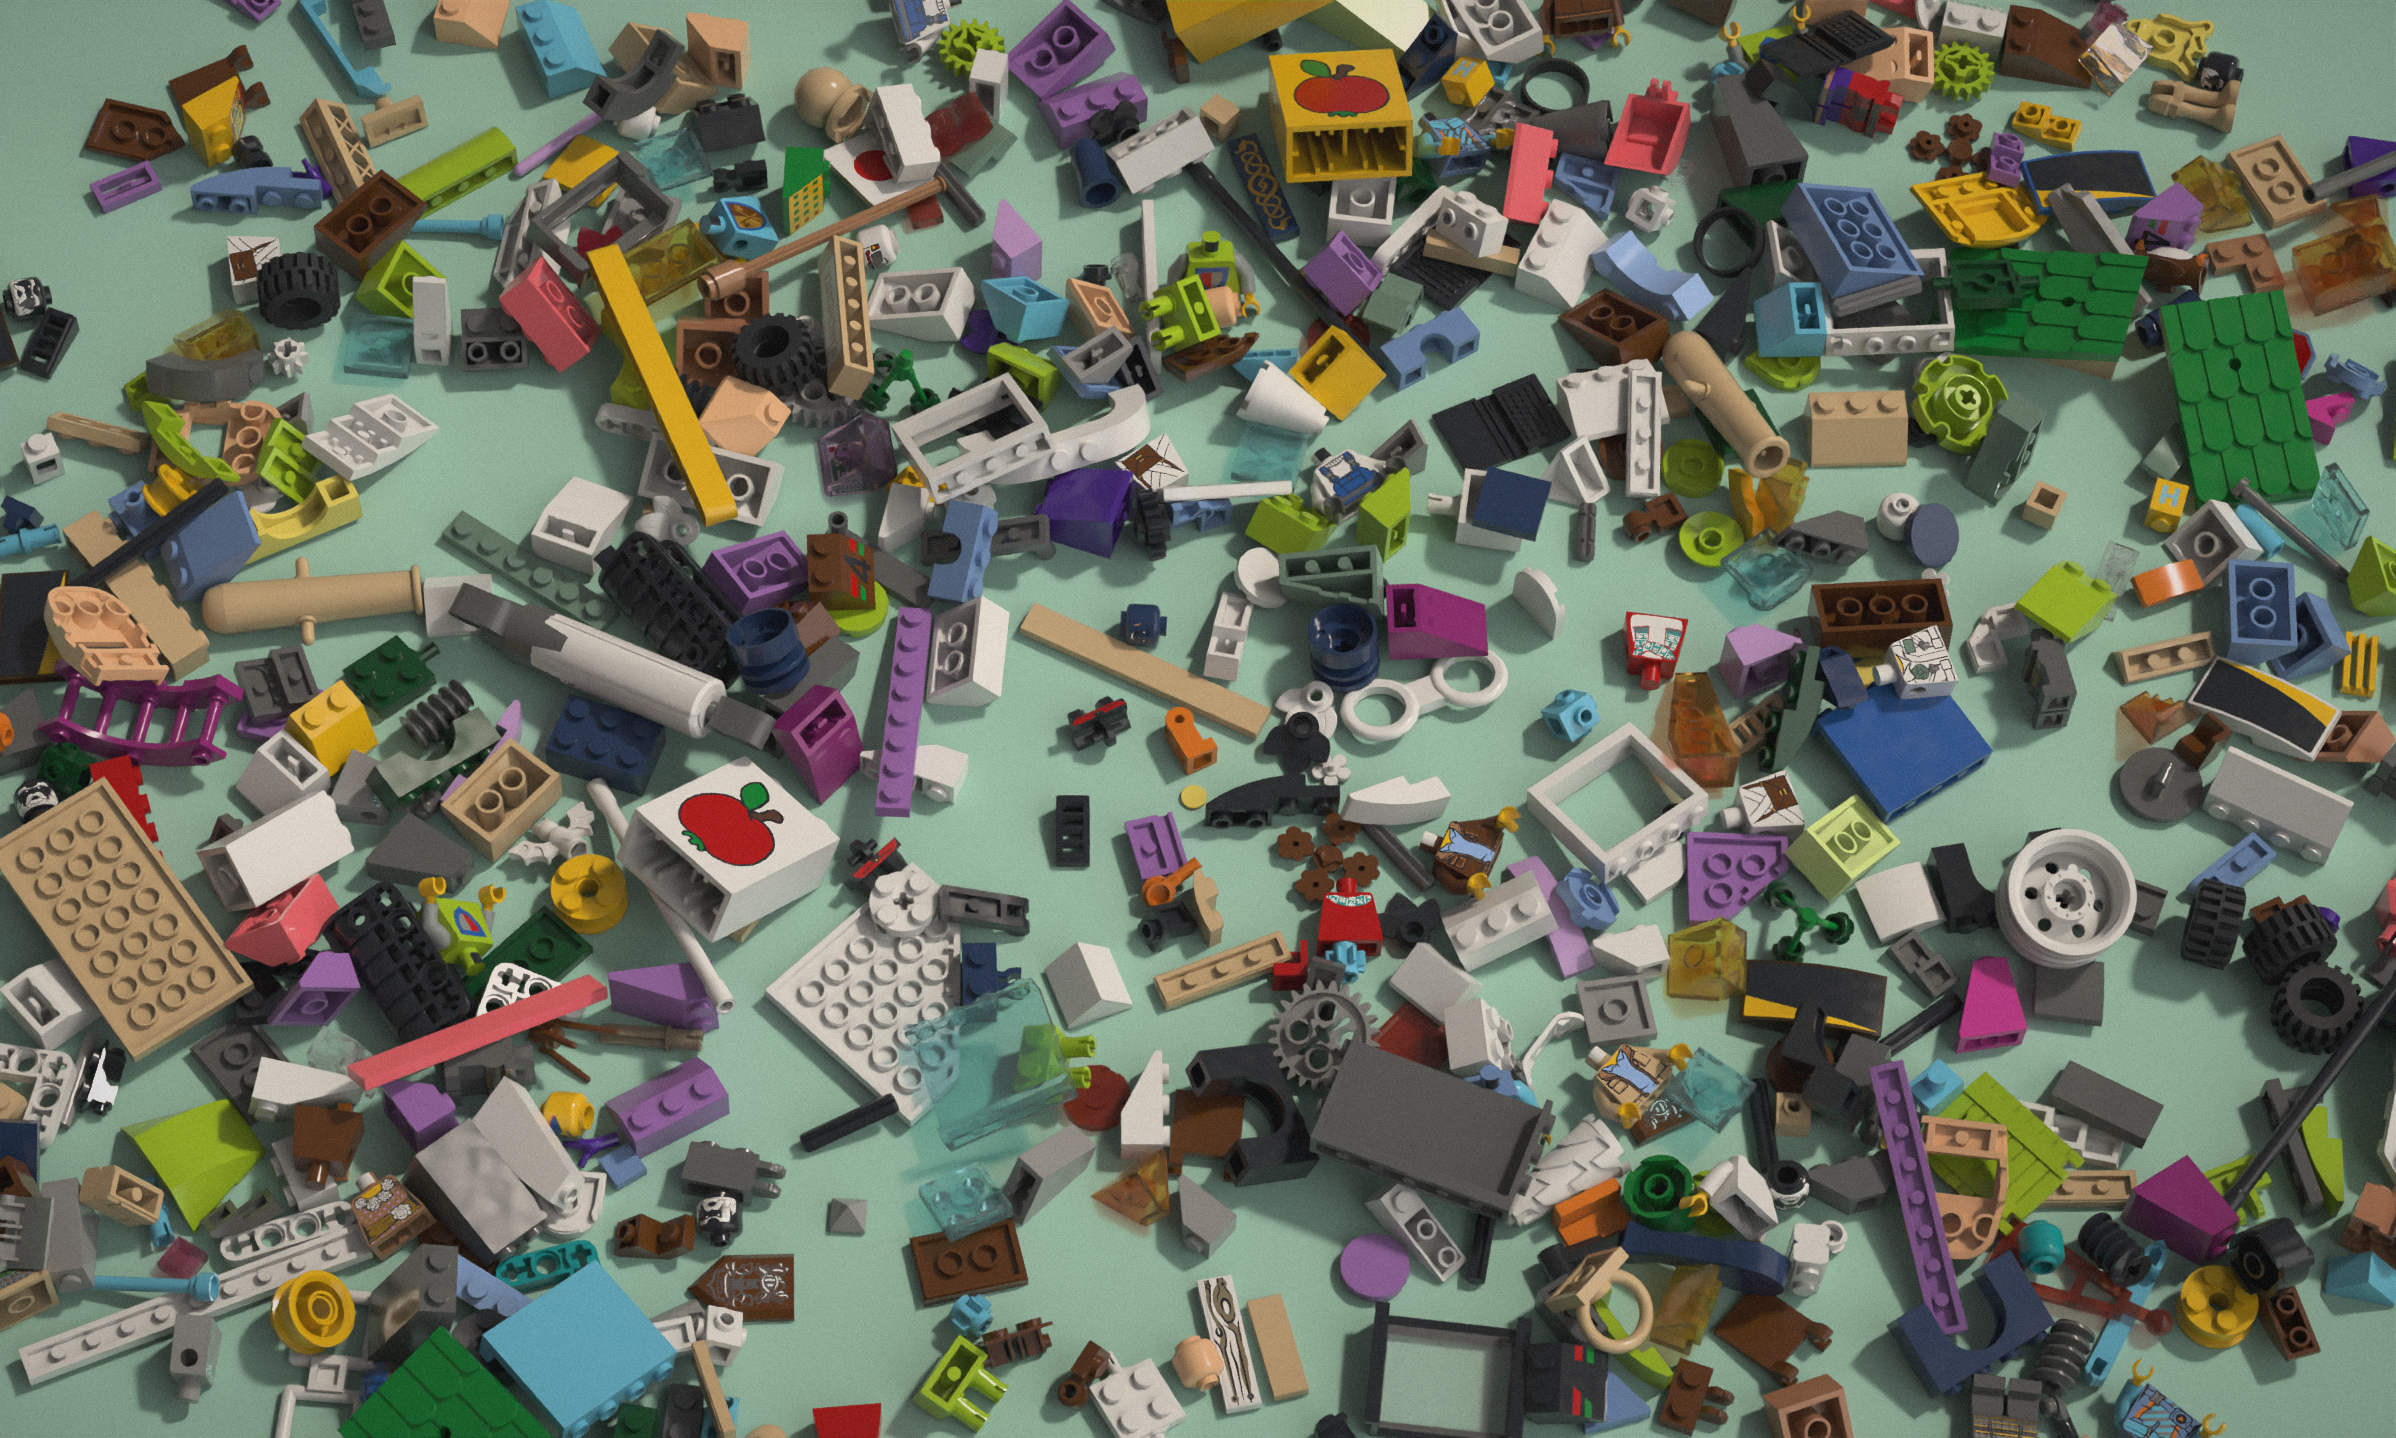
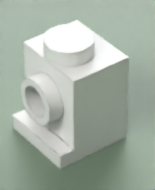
[20,432,66,485]

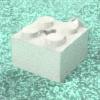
[1426,468,1522,552]

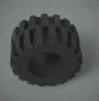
[256,252,341,330]
[731,313,819,399]
[2180,878,2246,970]
[2242,903,2338,986]
[2270,961,2364,1055]

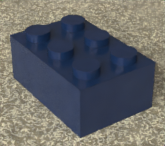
[545,694,666,797]

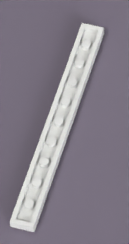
[18,1223,373,1386]

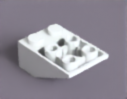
[531,476,634,576]
[0,957,101,1051]

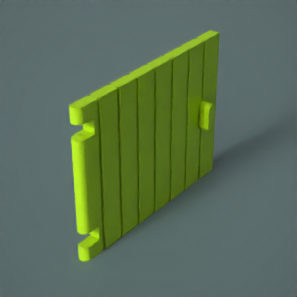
[1921,1071,2086,1237]

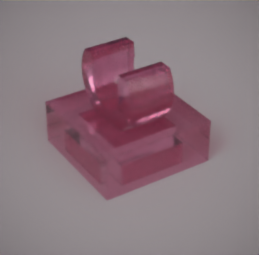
[2088,0,2129,36]
[157,1236,209,1279]

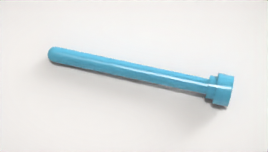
[409,214,504,240]
[52,1272,219,1302]

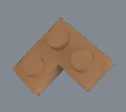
[2203,233,2285,293]

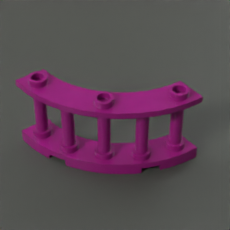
[37,658,244,767]

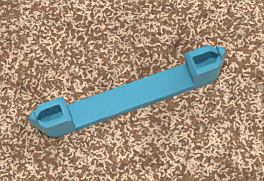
[299,0,392,98]
[2081,1239,2168,1387]

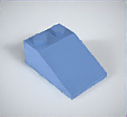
[160,491,261,603]

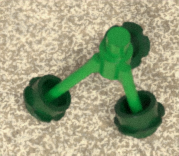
[861,347,941,415]
[1763,879,1855,962]

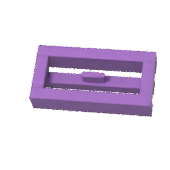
[89,160,162,214]

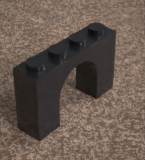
[1926,827,2067,934]
[1185,1042,1320,1188]

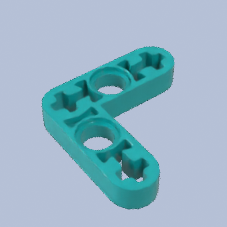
[496,1240,601,1293]

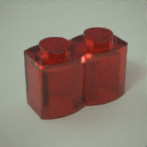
[924,92,994,158]

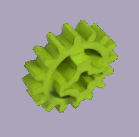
[938,18,1005,81]
[1932,40,1995,102]

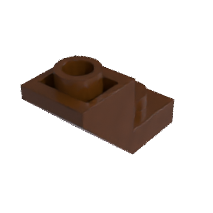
[614,1213,696,1260]

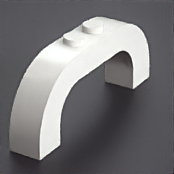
[956,384,1151,484]

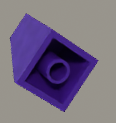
[1033,468,1133,559]

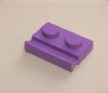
[1124,812,1188,885]

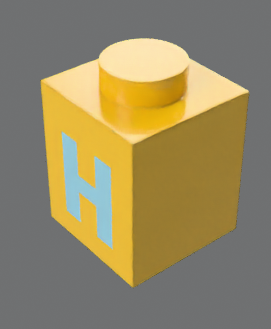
[1441,56,1495,107]
[2143,478,2189,534]

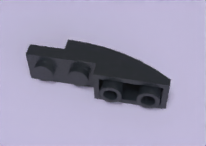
[1204,774,1340,829]

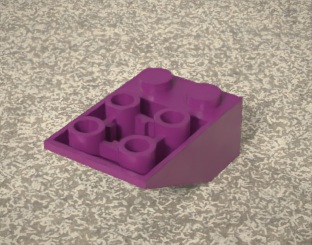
[1386,583,1488,660]
[771,684,864,805]

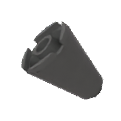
[1528,100,1614,162]

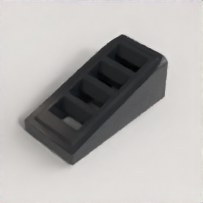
[20,307,80,379]
[1056,795,1090,867]

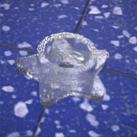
[1659,158,1699,192]

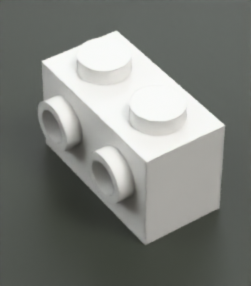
[1435,191,1509,258]

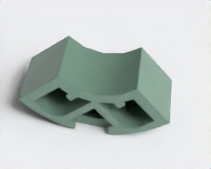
[1359,272,1424,334]

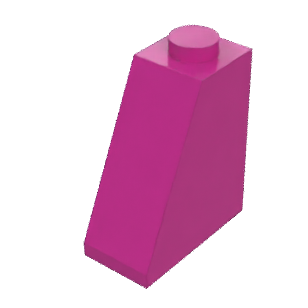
[1954,956,2027,1054]

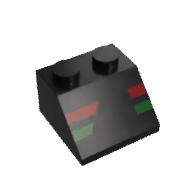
[1525,1342,1609,1425]

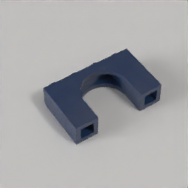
[1886,1250,2055,1399]

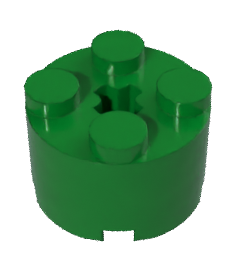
[1623,1155,1699,1233]

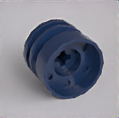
[1307,603,1381,693]
[726,607,811,695]

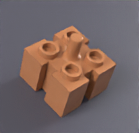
[2338,1182,2396,1270]

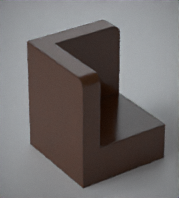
[2173,712,2234,770]

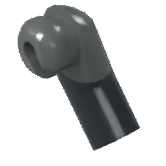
[2039,1394,2079,1438]

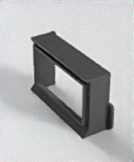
[526,150,674,290]

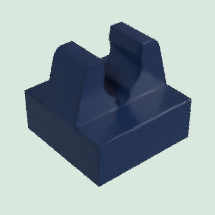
[0,495,44,535]

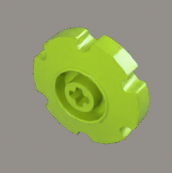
[1911,355,2009,454]

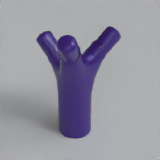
[292,158,333,199]
[562,1132,620,1168]

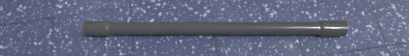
[2303,150,2396,204]

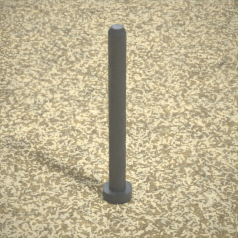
[2230,476,2349,581]

